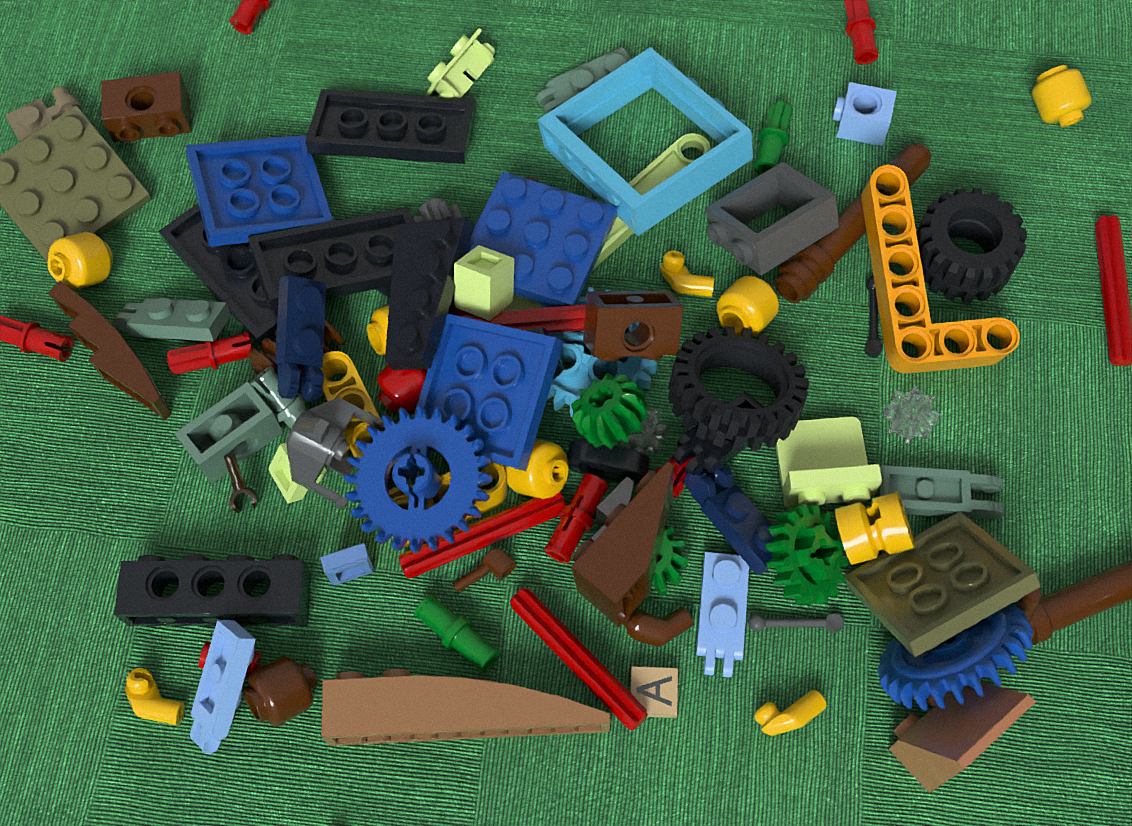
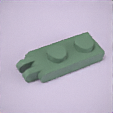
[536,46,631,114]
[114,298,231,342]

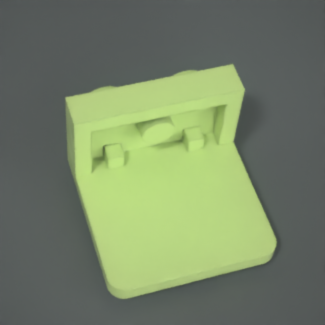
[775,417,882,507]

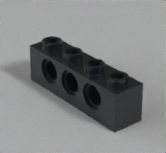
[114,554,312,626]

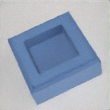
[320,543,375,586]

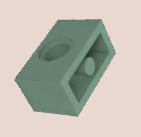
[174,381,283,484]

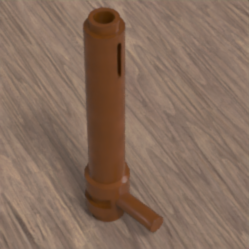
[774,143,932,304]
[1013,559,1132,648]

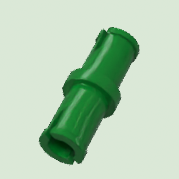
[414,594,501,674]

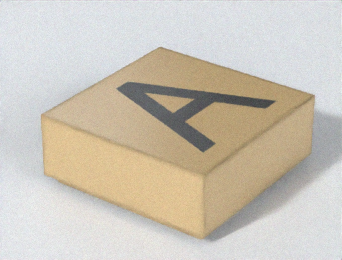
[630,666,678,718]

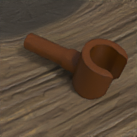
[452,549,516,593]

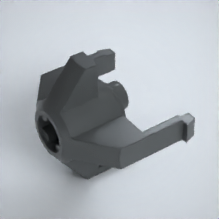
[286,397,385,509]

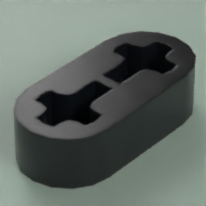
[567,440,651,485]

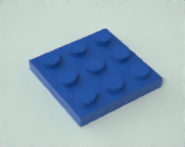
[186,135,333,247]
[466,171,617,307]
[413,314,564,471]

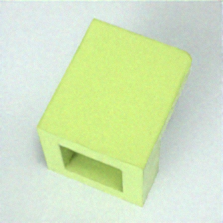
[454,245,514,321]

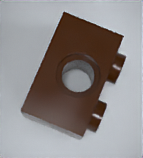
[101,71,191,142]
[583,290,684,361]

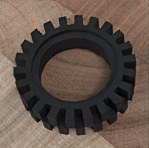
[668,326,809,451]

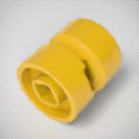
[835,492,915,565]

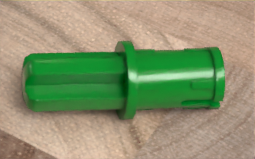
[753,100,793,175]

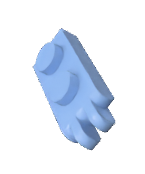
[696,552,749,678]
[190,620,256,754]

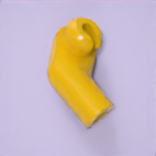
[660,251,714,297]
[125,668,185,726]
[754,690,827,736]

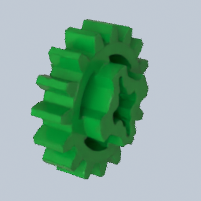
[765,504,848,605]

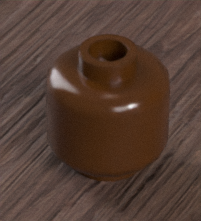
[243,656,317,727]

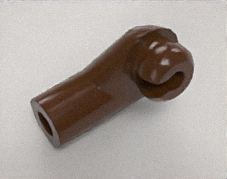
[623,606,694,647]

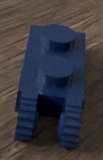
[275,275,326,402]
[684,464,774,575]

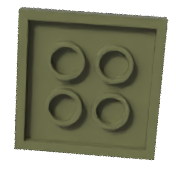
[0,106,152,262]
[844,512,1041,657]

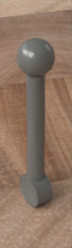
[748,613,844,633]

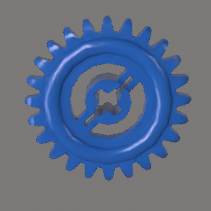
[343,405,493,553]
[877,603,1033,711]

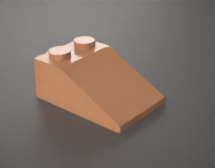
[889,682,1036,793]

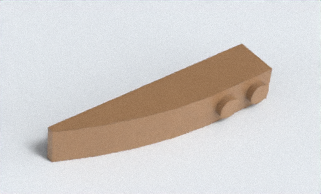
[321,669,610,746]

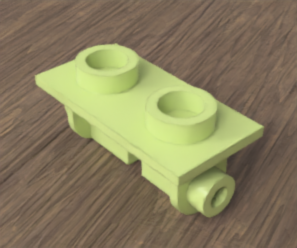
[425,28,495,99]

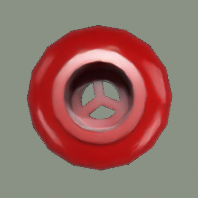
[377,365,428,415]

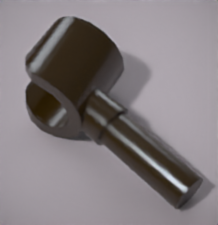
[224,453,259,513]

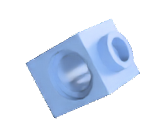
[832,82,897,146]

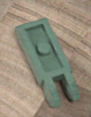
[878,465,1005,519]

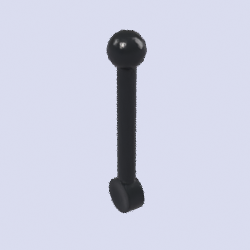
[864,276,883,358]

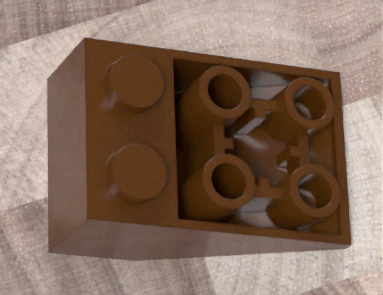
[571,462,673,627]

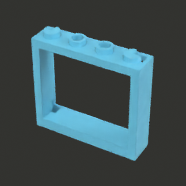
[538,47,753,236]

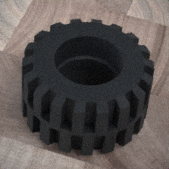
[916,188,1027,303]

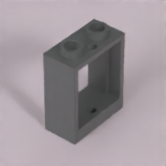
[705,162,839,275]

